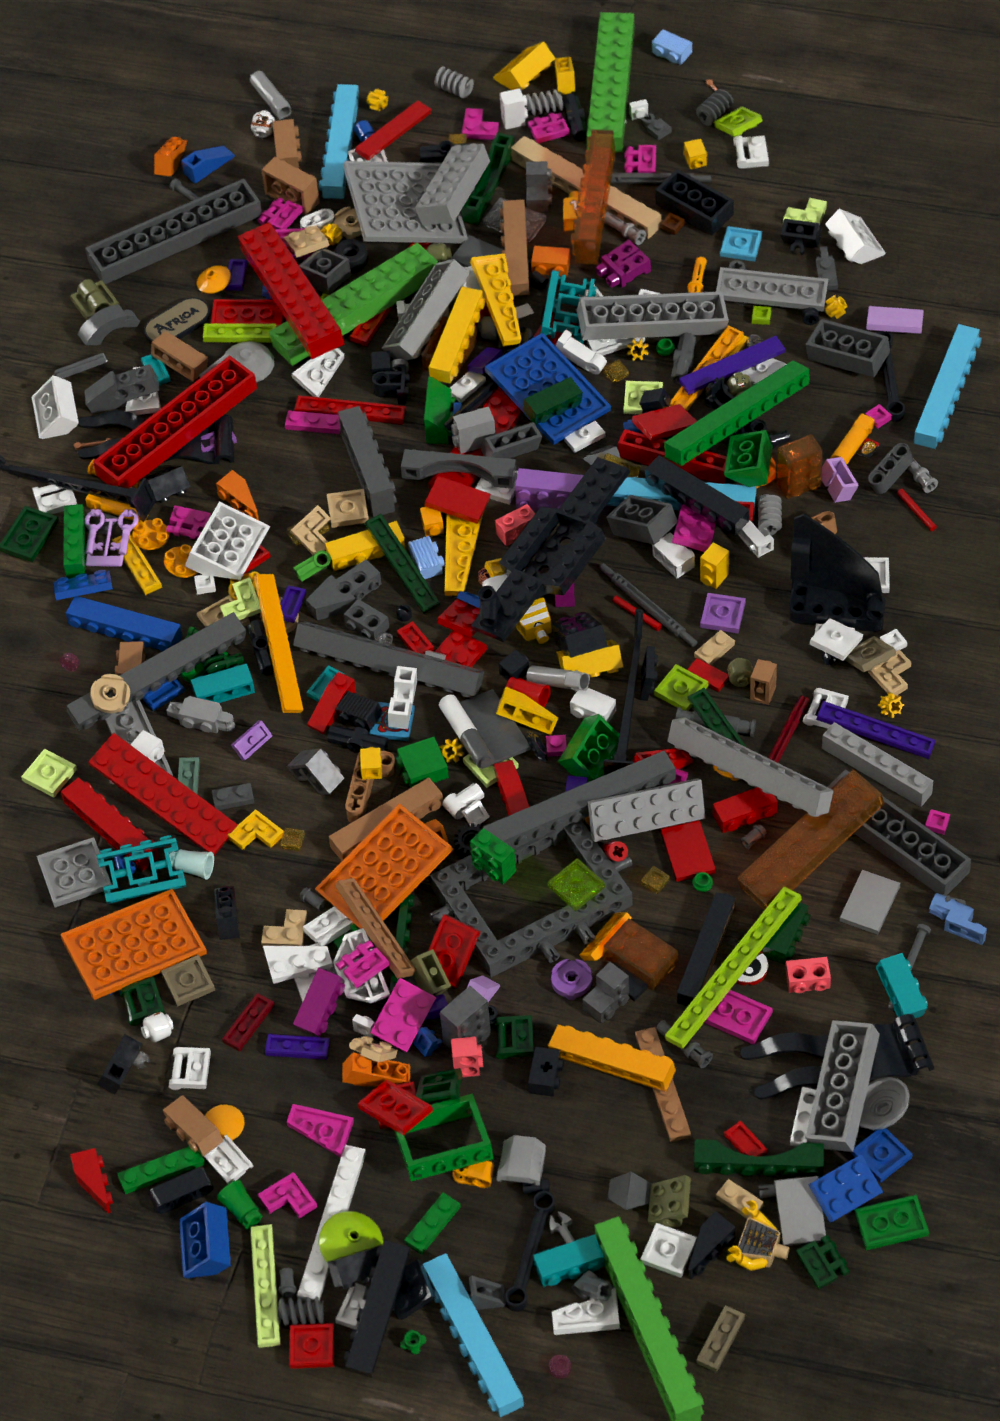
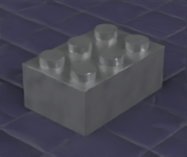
[440,986,491,1050]

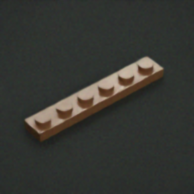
[335,878,416,979]
[635,1027,691,1142]

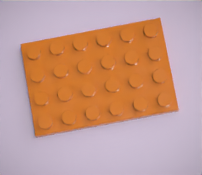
[315,803,454,936]
[61,889,207,1000]

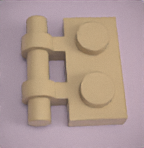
[349,1036,398,1062]

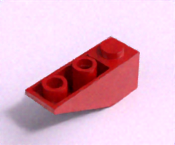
[70,1148,113,1213]

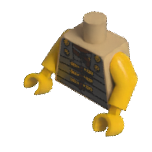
[727,1200,790,1271]

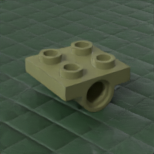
[70,279,119,320]
[648,1175,691,1228]

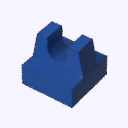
[413,1026,442,1057]

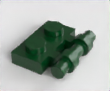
[796,1235,850,1290]

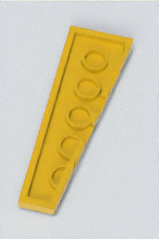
[470,253,521,346]
[445,514,483,596]

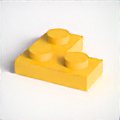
[228,809,285,850]

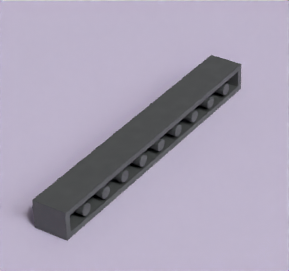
[67,612,246,731]
[293,621,484,698]
[483,750,676,848]

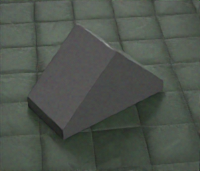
[469,1276,506,1310]

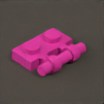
[527,113,570,144]
[624,145,656,173]
[258,197,303,229]
[166,505,211,540]
[336,940,389,989]

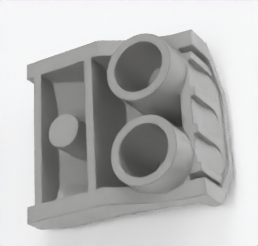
[497,1135,546,1185]

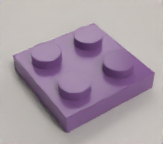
[700,593,746,634]

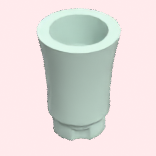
[169,849,214,880]

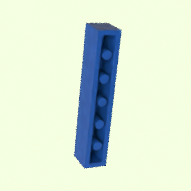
[66,596,183,652]

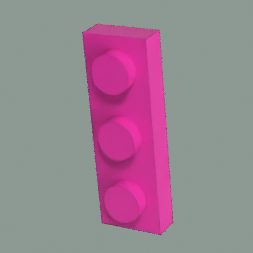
[285,411,340,434]

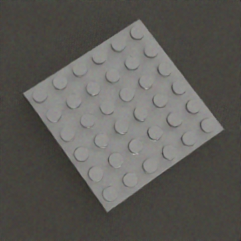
[343,161,468,243]

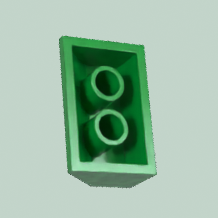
[424,377,456,444]
[724,430,773,487]
[558,714,620,782]

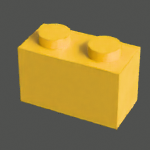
[700,542,729,589]

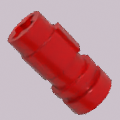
[601,840,628,862]

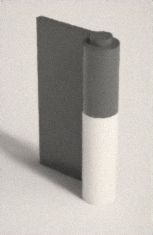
[439,689,531,768]

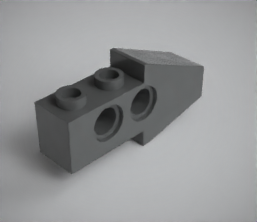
[84,364,160,413]
[306,559,382,620]

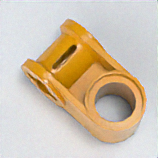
[453,1161,494,1188]

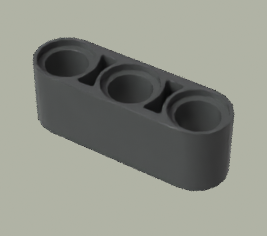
[868,443,913,494]

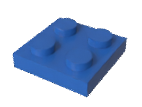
[851,1128,912,1183]

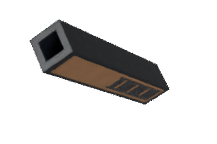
[677,892,735,1006]

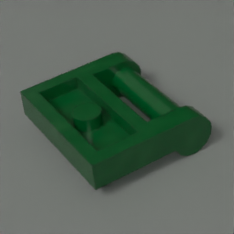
[119,977,165,1026]
[495,1015,534,1059]
[416,1068,463,1102]

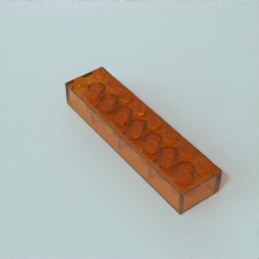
[571,129,616,264]
[737,769,884,910]

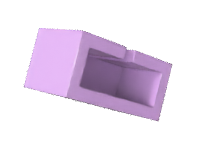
[818,457,859,502]

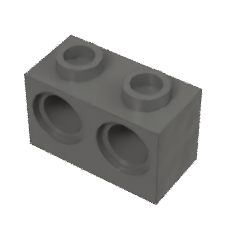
[344,599,389,641]

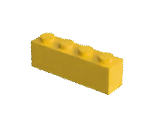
[325,521,405,571]

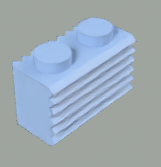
[652,29,692,65]
[408,536,445,579]

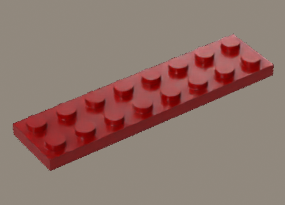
[88,732,238,856]

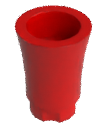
[506,677,551,708]

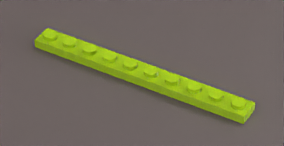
[665,887,802,1049]

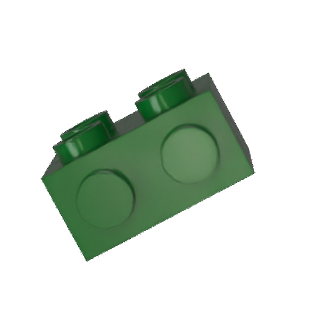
[395,737,449,788]
[470,828,516,885]

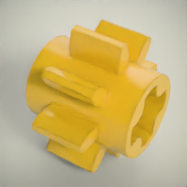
[367,89,388,111]
[320,223,342,246]
[824,295,847,319]
[627,338,649,361]
[878,692,904,718]
[440,738,465,763]

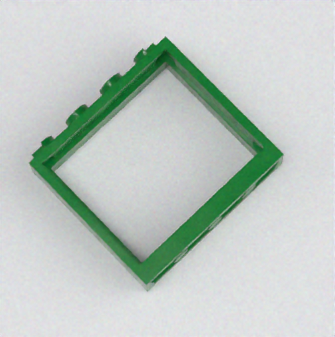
[394,1093,494,1182]

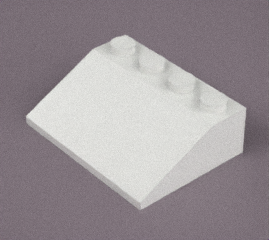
[185,501,270,580]

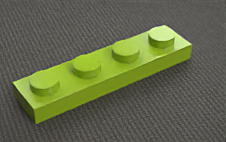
[203,324,277,342]

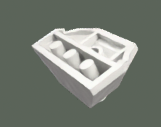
[333,928,390,1003]

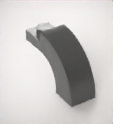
[78,305,140,346]

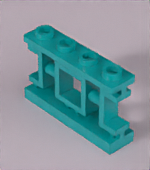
[540,270,597,344]
[97,835,186,904]

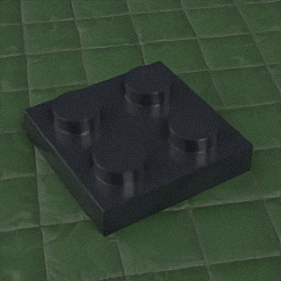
[640,646,658,701]
[393,1259,436,1320]

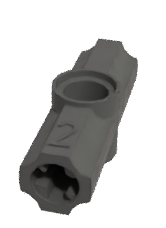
[671,333,696,385]

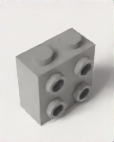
[451,407,495,454]

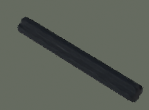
[444,381,499,431]

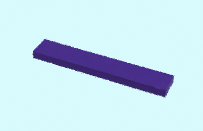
[679,336,785,395]
[816,701,936,759]

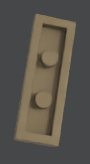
[696,1305,745,1373]

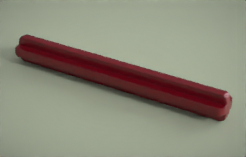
[768,695,809,763]

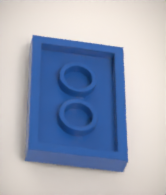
[53,570,113,600]
[809,1154,883,1223]

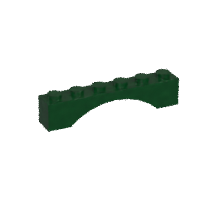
[461,132,514,225]
[694,1139,824,1177]

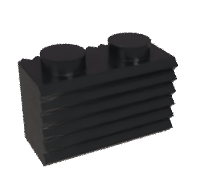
[335,691,383,730]

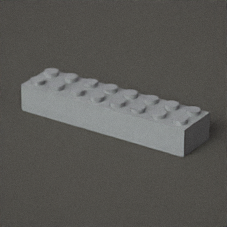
[577,292,729,340]

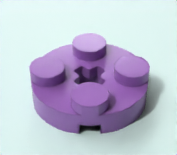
[551,959,592,1000]

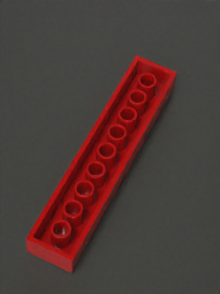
[238,222,345,359]
[93,355,257,489]

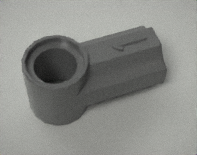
[572,1270,613,1300]

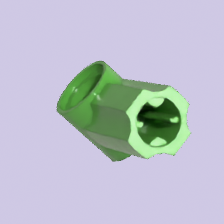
[293,550,331,582]

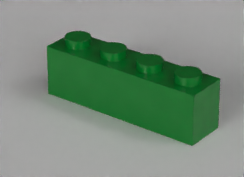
[64,504,86,579]

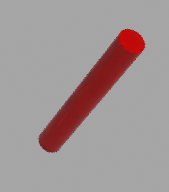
[897,489,937,531]
[612,595,662,631]

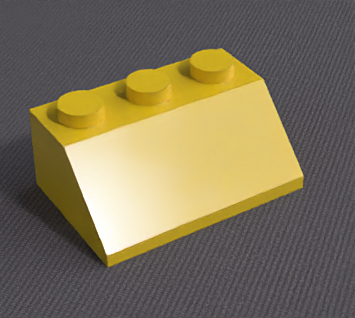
[493,41,555,90]
[556,639,623,677]

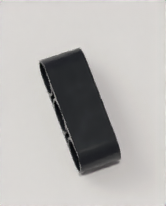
[148,1168,213,1214]

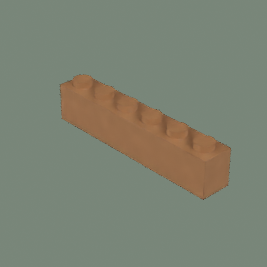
[500,200,530,296]
[329,778,443,861]

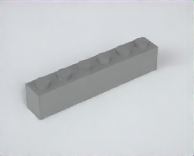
[822,722,933,807]

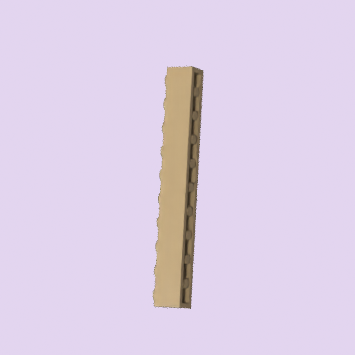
[511,136,661,239]

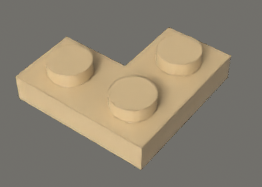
[290,505,331,558]
[868,649,911,695]
[261,909,307,947]

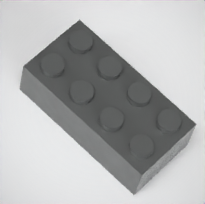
[805,319,890,377]

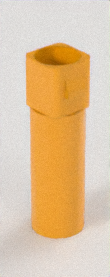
[830,413,875,465]
[86,494,148,522]

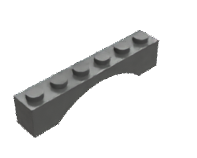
[401,449,516,489]

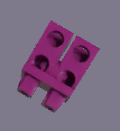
[596,240,651,288]

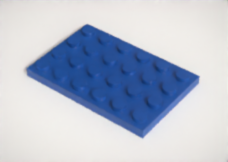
[485,332,612,445]

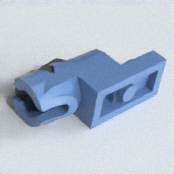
[929,893,987,945]

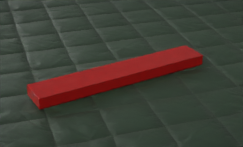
[355,101,431,161]
[294,395,406,424]

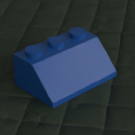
[179,1202,231,1278]

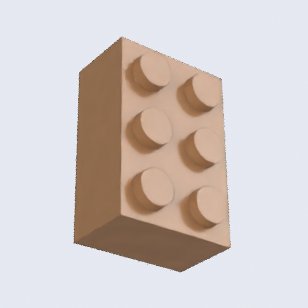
[262,157,319,215]

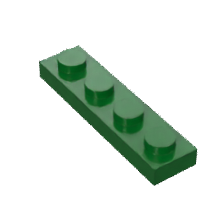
[117,1147,205,1194]

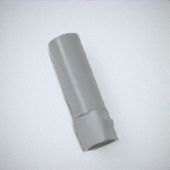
[250,71,291,120]
[526,665,590,691]

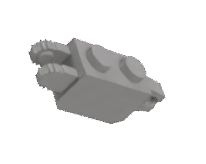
[167,696,235,733]

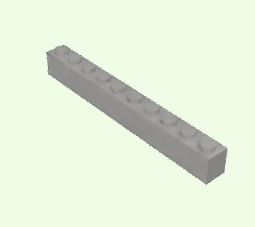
[667,718,834,817]

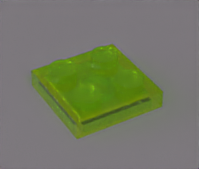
[547,858,606,911]

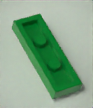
[404,1193,461,1255]

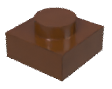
[660,213,685,235]

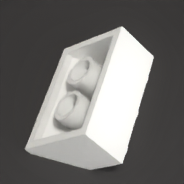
[825,209,885,264]
[32,375,79,439]

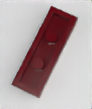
[222,993,275,1052]

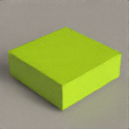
[752,306,771,325]

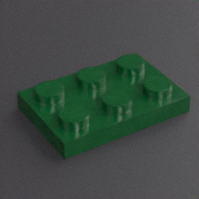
[0,506,59,563]

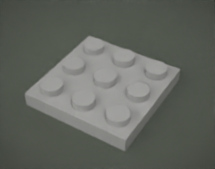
[37,837,112,907]

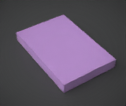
[866,306,924,334]

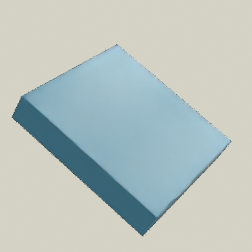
[720,226,762,262]

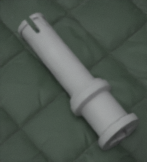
[597,209,646,245]
[901,454,938,493]

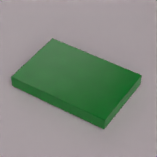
[854,1195,929,1250]

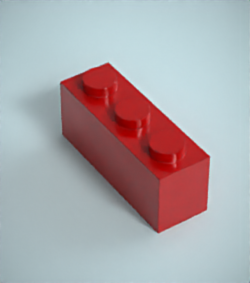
[713,787,778,833]

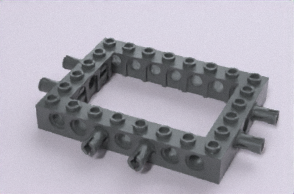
[429,820,633,978]

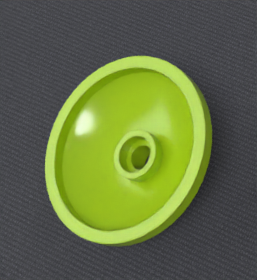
[319,1211,383,1263]

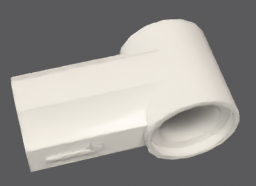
[442,783,484,819]

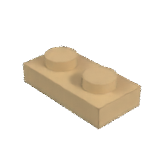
[694,630,735,665]
[716,1179,764,1219]

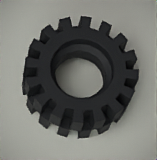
[454,823,483,859]

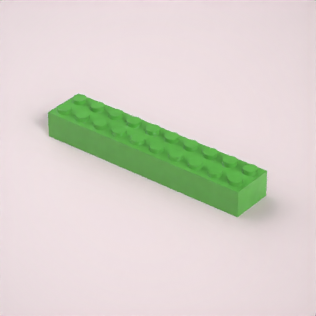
[587,12,635,153]
[269,242,438,366]
[595,1216,704,1421]

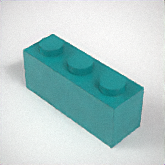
[191,664,255,703]
[876,953,928,1018]
[533,1234,604,1287]

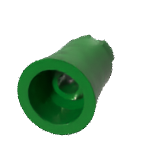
[217,1180,262,1229]

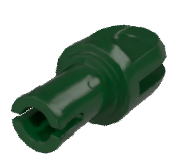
[203,653,244,674]

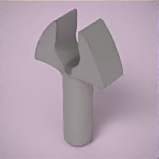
[550,1212,575,1244]

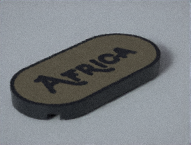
[144,297,210,344]

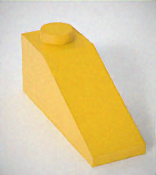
[554,57,575,95]
[496,687,558,735]

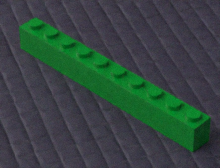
[664,361,810,466]

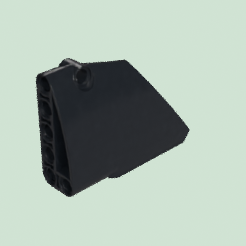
[789,514,886,632]

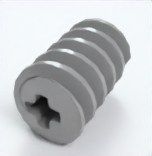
[435,66,474,99]
[526,90,563,115]
[758,494,782,536]

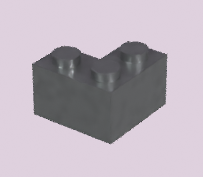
[526,161,552,212]
[286,749,344,795]
[582,962,629,1024]

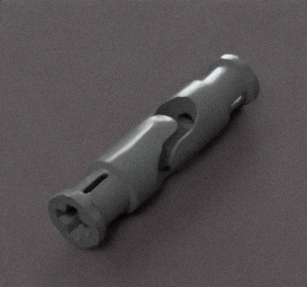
[675,707,756,737]

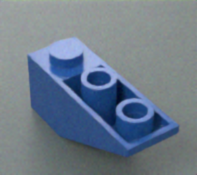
[182,146,235,184]

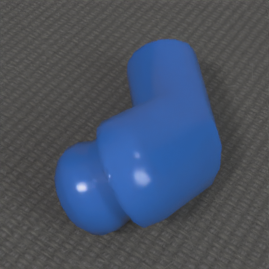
[113,856,137,874]

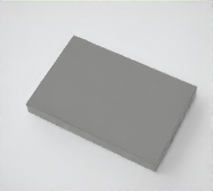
[840,870,900,935]
[775,1176,826,1246]

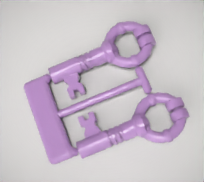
[84,509,139,567]

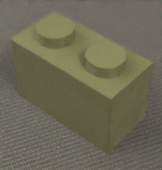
[410,949,451,996]

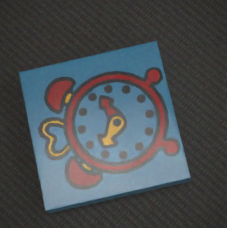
[370,702,415,741]

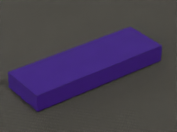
[265,1034,330,1060]

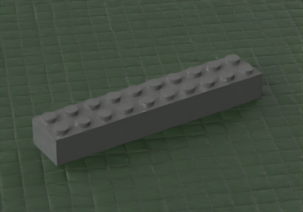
[85,179,262,284]

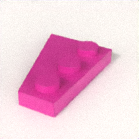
[287,1104,354,1158]

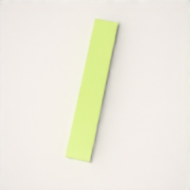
[250,1224,280,1348]

